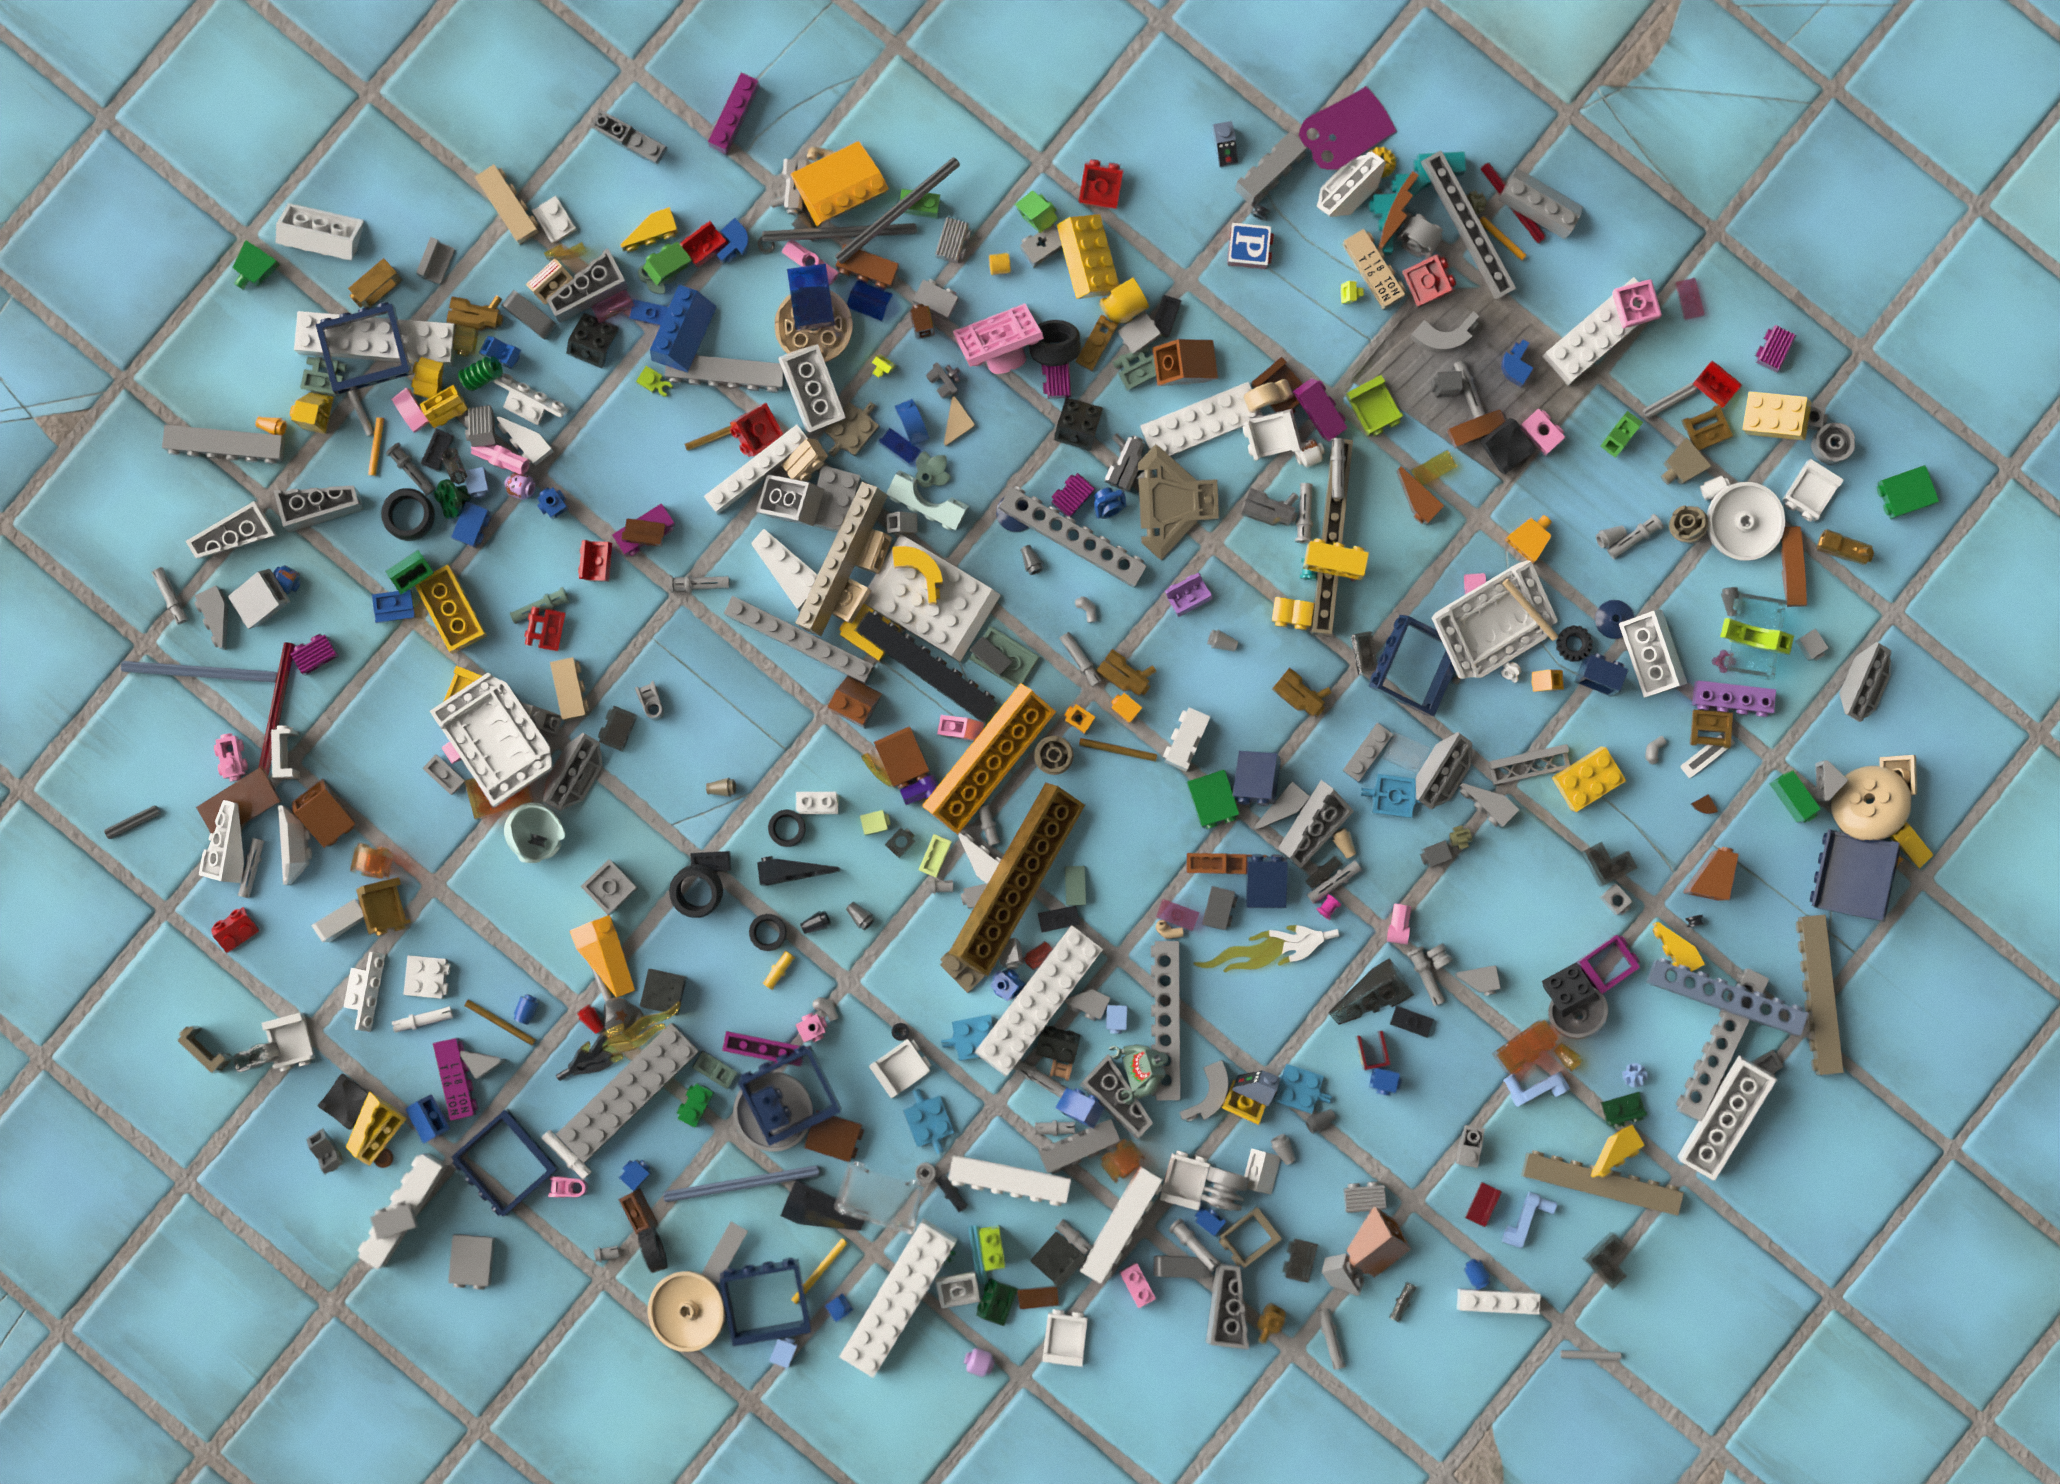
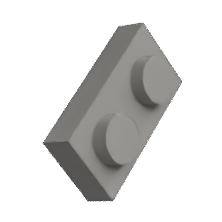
[422,754,465,795]

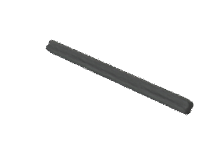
[835,157,960,264]
[762,223,917,242]

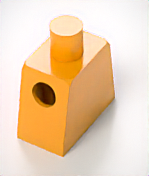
[1505,515,1552,564]

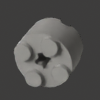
[1397,214,1443,259]
[1811,423,1855,465]

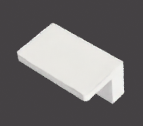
[1245,1148,1280,1194]

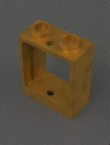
[348,258,403,308]

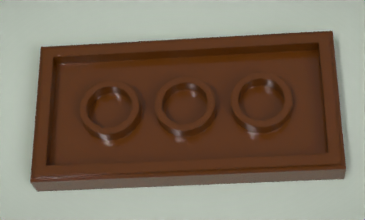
[196,767,282,833]

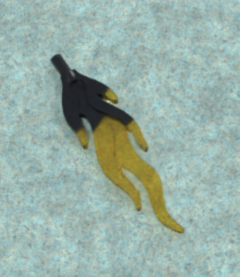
[556,1002,680,1081]

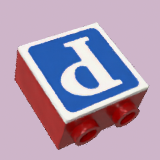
[1227,223,1274,269]

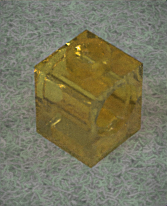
[452,325,479,357]

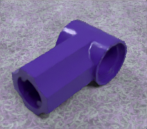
[900,774,939,805]

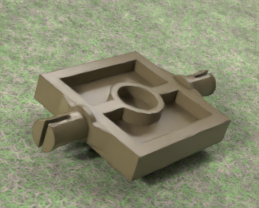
[824,401,880,457]

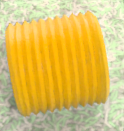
[989,252,1011,275]

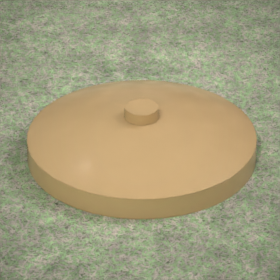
[648,1271,726,1352]

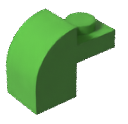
[1600,411,1643,458]

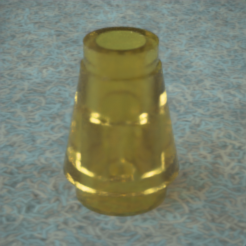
[1553,1042,1583,1072]

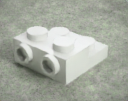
[403,956,451,999]

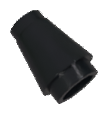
[800,911,831,934]

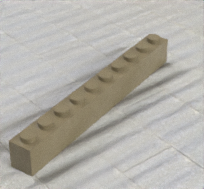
[1311,438,1353,637]

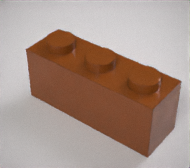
[836,244,899,290]

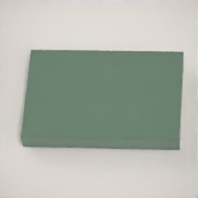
[969,626,1040,688]

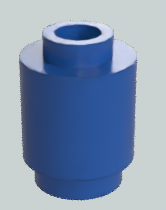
[514,994,539,1025]
[1463,1258,1491,1290]

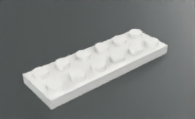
[1140,382,1263,456]

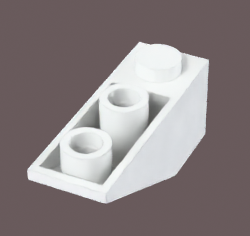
[497,416,554,466]
[958,833,1001,884]

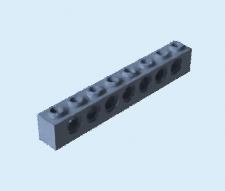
[1646,958,1808,1036]

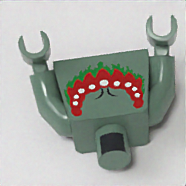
[1109,1044,1168,1105]

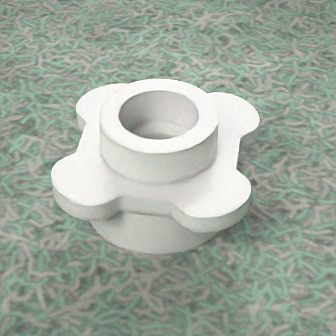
[1501,662,1521,683]

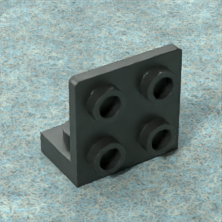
[566,313,619,368]
[1054,398,1103,451]
[640,969,687,1015]
[1030,1232,1086,1289]

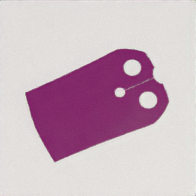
[1298,86,1396,170]

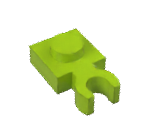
[636,366,673,397]

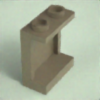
[177,1026,234,1073]

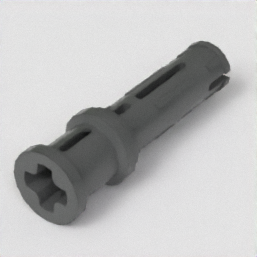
[386,442,436,496]

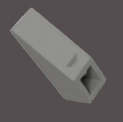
[195,586,228,650]
[1458,783,1519,828]

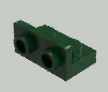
[1600,1092,1648,1128]
[976,1278,1018,1326]

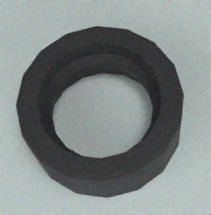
[768,809,806,847]
[749,914,787,951]

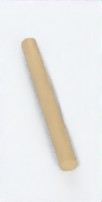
[1502,579,1558,641]

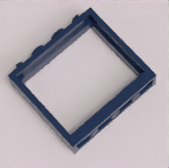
[315,302,413,395]
[1368,615,1455,717]
[737,1045,842,1146]
[451,1109,559,1217]
[719,1258,812,1347]

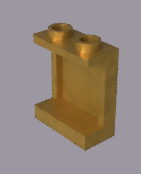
[356,877,411,936]

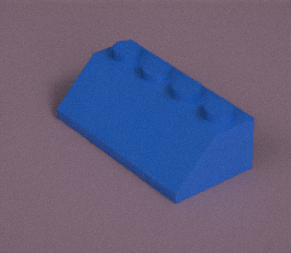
[650,285,716,373]

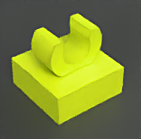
[1341,281,1364,304]
[872,354,896,378]

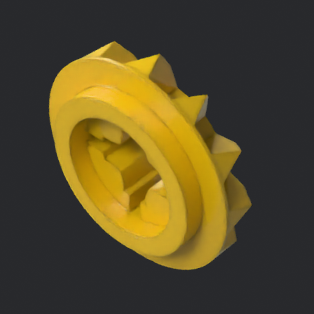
[1369,147,1396,178]

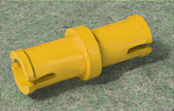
[762,951,795,990]

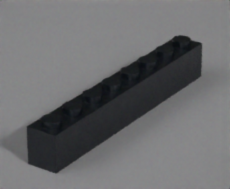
[854,610,997,722]

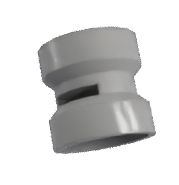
[1426,943,1453,969]
[915,1162,935,1183]

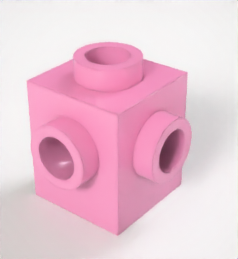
[796,1013,828,1043]

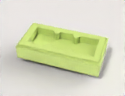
[919,834,952,878]

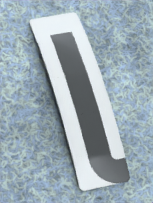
[1680,733,1735,778]

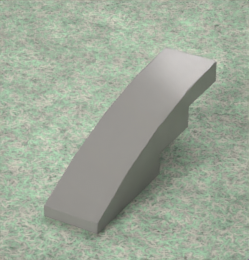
[701,1222,748,1286]

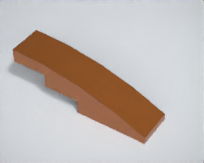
[1378,171,1419,250]
[1781,526,1807,607]
[1187,853,1267,875]

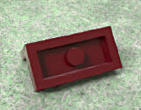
[1464,1182,1502,1227]

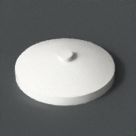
[1707,482,1785,561]

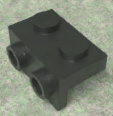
[1035,1026,1081,1064]

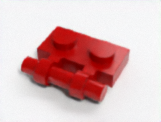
[524,606,566,651]

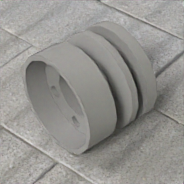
[1201,1167,1250,1211]

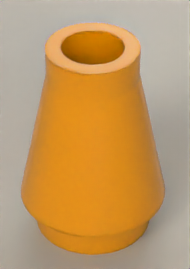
[255,416,287,436]

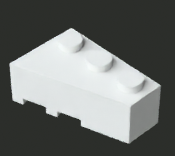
[1163,707,1210,772]

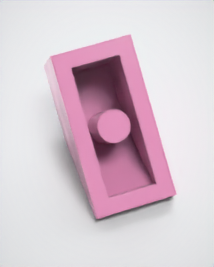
[937,715,984,741]

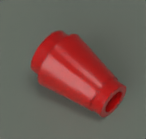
[577,1004,604,1034]

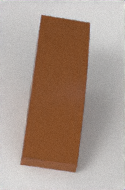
[1447,409,1505,449]

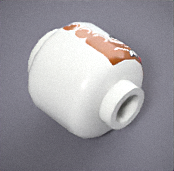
[1294,439,1325,468]

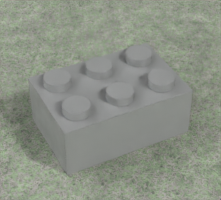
[814,465,861,533]
[756,474,824,526]

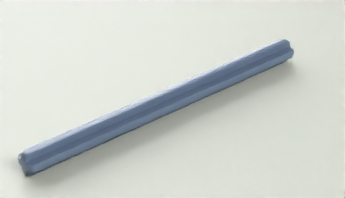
[121,661,277,682]
[663,1165,820,1202]

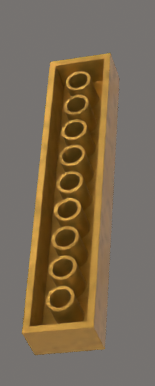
[948,782,1085,976]

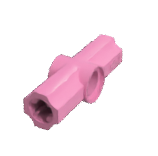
[782,240,839,287]
[471,444,530,475]

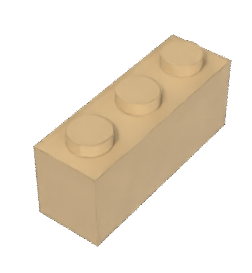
[550,657,590,721]

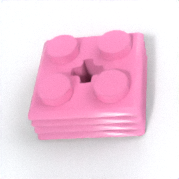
[1612,279,1662,328]

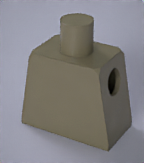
[1661,438,1711,485]

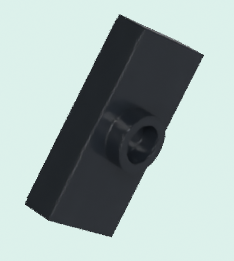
[1154,294,1182,338]
[420,428,455,472]
[690,851,732,872]
[1038,905,1080,932]
[1390,1006,1434,1038]

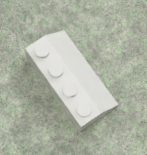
[276,203,364,260]
[778,344,846,432]
[1619,610,1687,698]

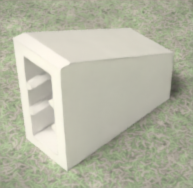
[311,899,364,943]

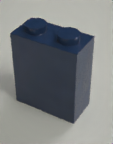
[1233,751,1281,806]
[1246,854,1288,908]

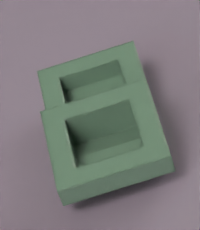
[1065,866,1086,906]
[692,1050,738,1089]

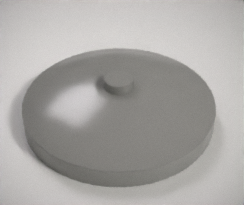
[733,1072,813,1152]

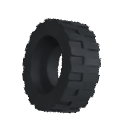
[637,1227,668,1274]

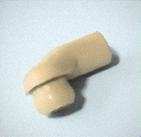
[807,147,835,161]
[1156,920,1184,939]

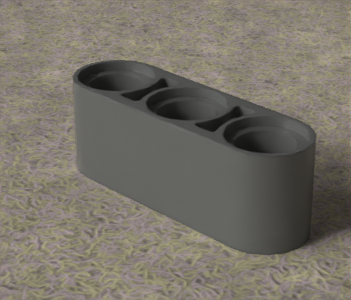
[501,290,557,340]
[1153,1256,1211,1278]

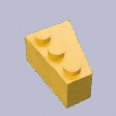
[290,391,334,434]
[346,1091,406,1166]

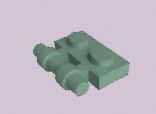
[1112,345,1156,391]
[300,356,347,397]

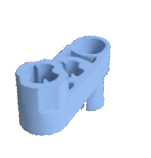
[1503,1071,1570,1107]
[1502,1192,1557,1248]

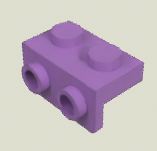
[1165,573,1213,617]

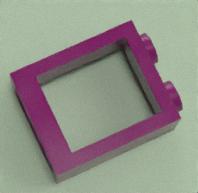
[1577,935,1640,994]

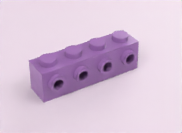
[1692,680,1776,717]

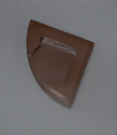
[1691,794,1718,814]

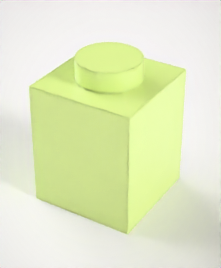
[860,810,891,836]

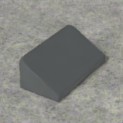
[970,636,1012,677]

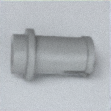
[929,879,953,895]
[594,1245,619,1263]

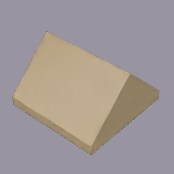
[1880,755,1917,796]

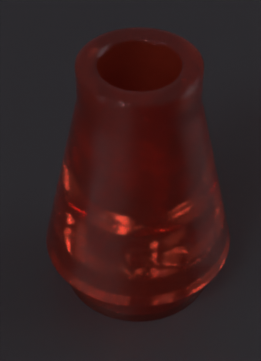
[1023,941,1052,970]

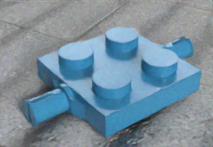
[1361,774,1421,818]
[941,1014,994,1061]
[1274,1064,1332,1114]
[903,1089,954,1154]

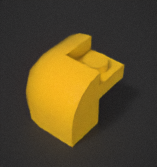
[1099,277,1149,324]

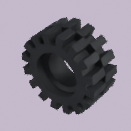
[1556,625,1593,662]

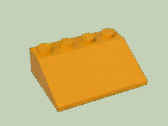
[790,141,889,226]

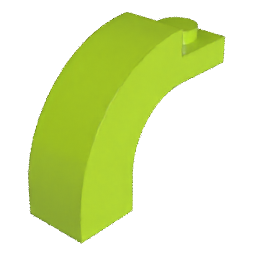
[1720,618,1794,655]

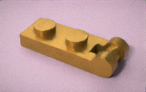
[1075,314,1118,371]

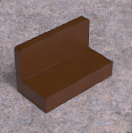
[621,518,665,547]

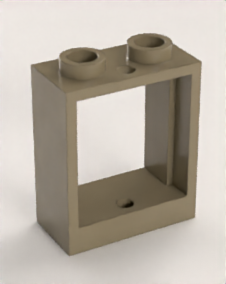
[1219,1206,1282,1268]

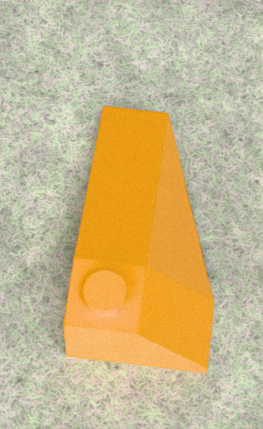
[570,915,635,998]

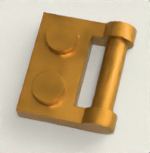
[1682,405,1733,451]
[1690,710,1733,749]

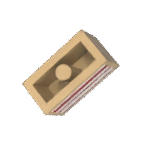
[526,259,573,305]

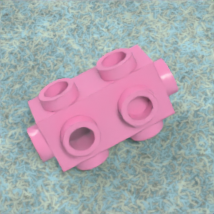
[214,733,248,782]

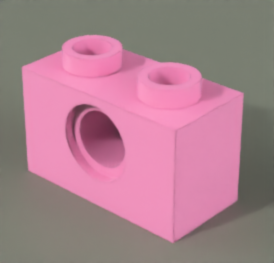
[1520,409,1565,456]
[1119,1262,1156,1308]

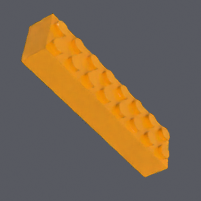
[922,683,1056,835]

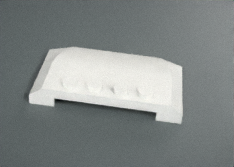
[1432,560,1558,679]
[430,673,552,808]

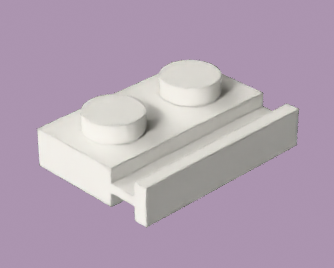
[532,196,576,244]

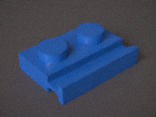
[372,589,415,623]

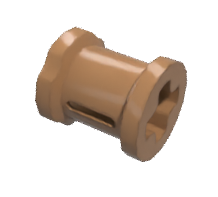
[1049,1059,1073,1081]

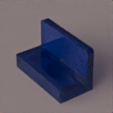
[847,280,893,321]
[878,428,921,467]

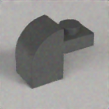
[306,1128,343,1175]

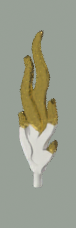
[1193,925,1339,972]

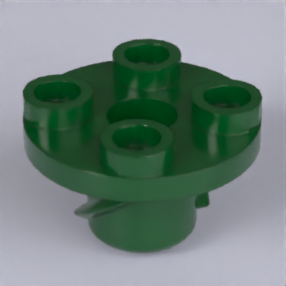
[434,479,471,519]

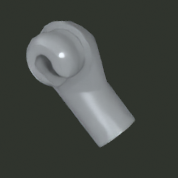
[1075,596,1097,623]
[1645,736,1667,764]
[812,997,839,1021]

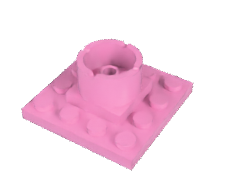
[953,304,1044,374]

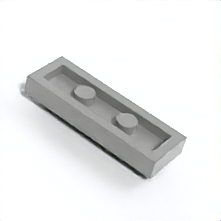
[1342,723,1393,782]

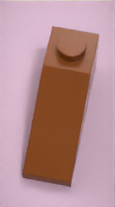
[1396,466,1444,525]

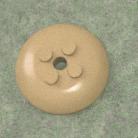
[775,287,853,362]
[1831,766,1911,841]

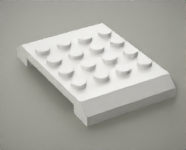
[864,535,1001,662]

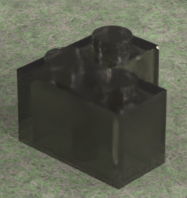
[1581,842,1638,887]
[1582,1232,1628,1290]

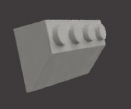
[1498,167,1583,239]

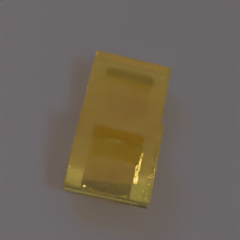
[544,242,588,261]
[1411,450,1457,486]
[861,753,893,787]

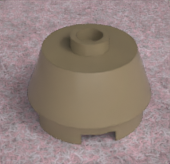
[1669,505,1708,544]
[1034,736,1074,775]

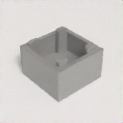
[580,859,639,915]

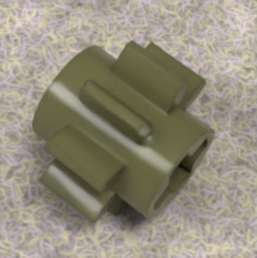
[1466,190,1487,215]
[1449,825,1472,850]

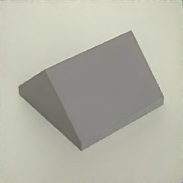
[1815,761,1848,802]
[460,1051,506,1079]

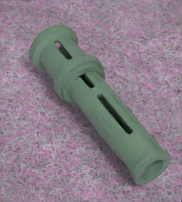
[510,587,570,624]

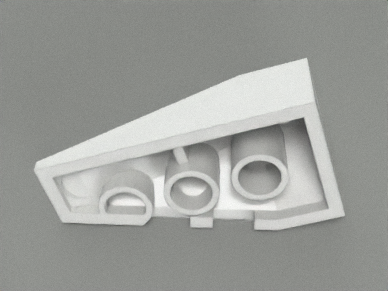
[199,800,244,883]

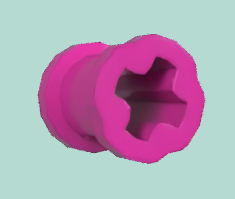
[1316,894,1342,920]

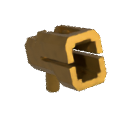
[446,295,503,331]
[1816,529,1874,565]
[1096,649,1157,696]
[1271,667,1332,717]
[1257,1302,1286,1344]

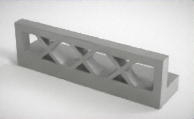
[1488,744,1570,785]

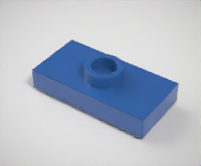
[629,299,669,326]

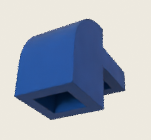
[717,218,749,265]
[479,336,521,369]
[1501,339,1533,387]
[895,399,930,446]

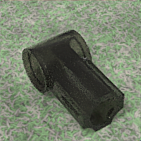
[441,448,468,485]

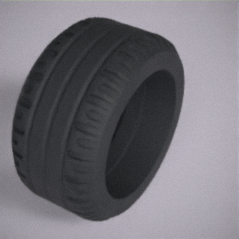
[1029,320,1081,366]
[381,488,435,541]
[669,864,723,918]

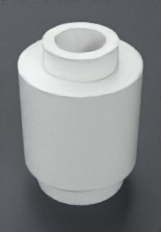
[1700,476,1730,501]

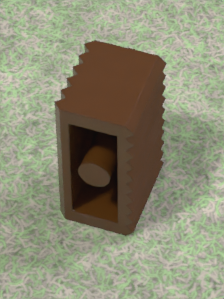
[910,304,935,339]

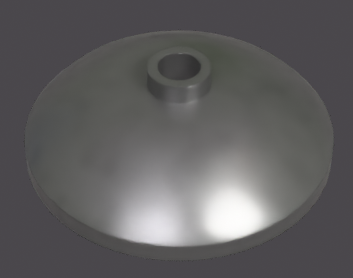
[1548,987,1608,1039]

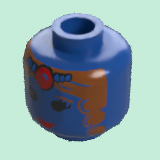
[273,565,301,594]

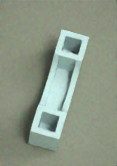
[886,470,969,530]

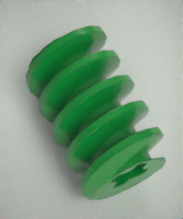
[458,356,503,391]

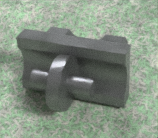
[926,362,960,399]

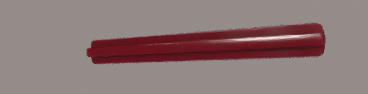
[1480,162,1546,243]

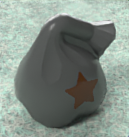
[604,998,644,1039]

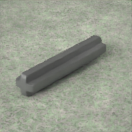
[104,805,161,839]

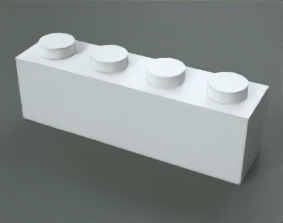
[1457,1289,1540,1314]

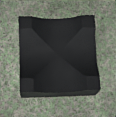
[1480,418,1536,474]
[1542,962,1598,1018]
[317,1074,369,1130]

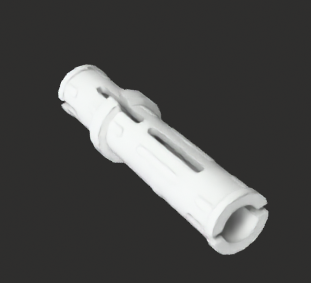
[392,1006,453,1033]
[541,1130,592,1180]

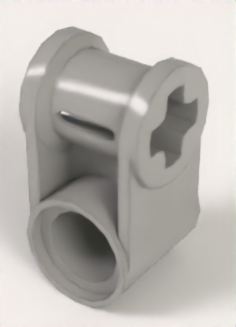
[635,681,664,720]

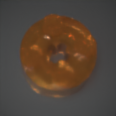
[350,843,394,879]
[1101,1139,1146,1184]

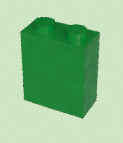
[1877,465,1939,519]
[385,550,434,595]
[1186,769,1239,830]
[1769,770,1821,823]

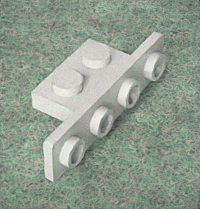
[493,374,569,425]
[344,952,385,1032]

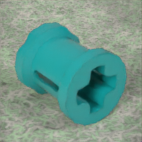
[1300,558,1317,580]

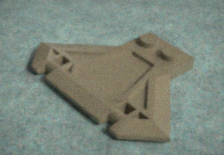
[1138,444,1219,560]

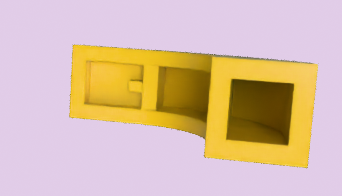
[892,546,943,605]

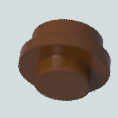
[374,1148,394,1168]

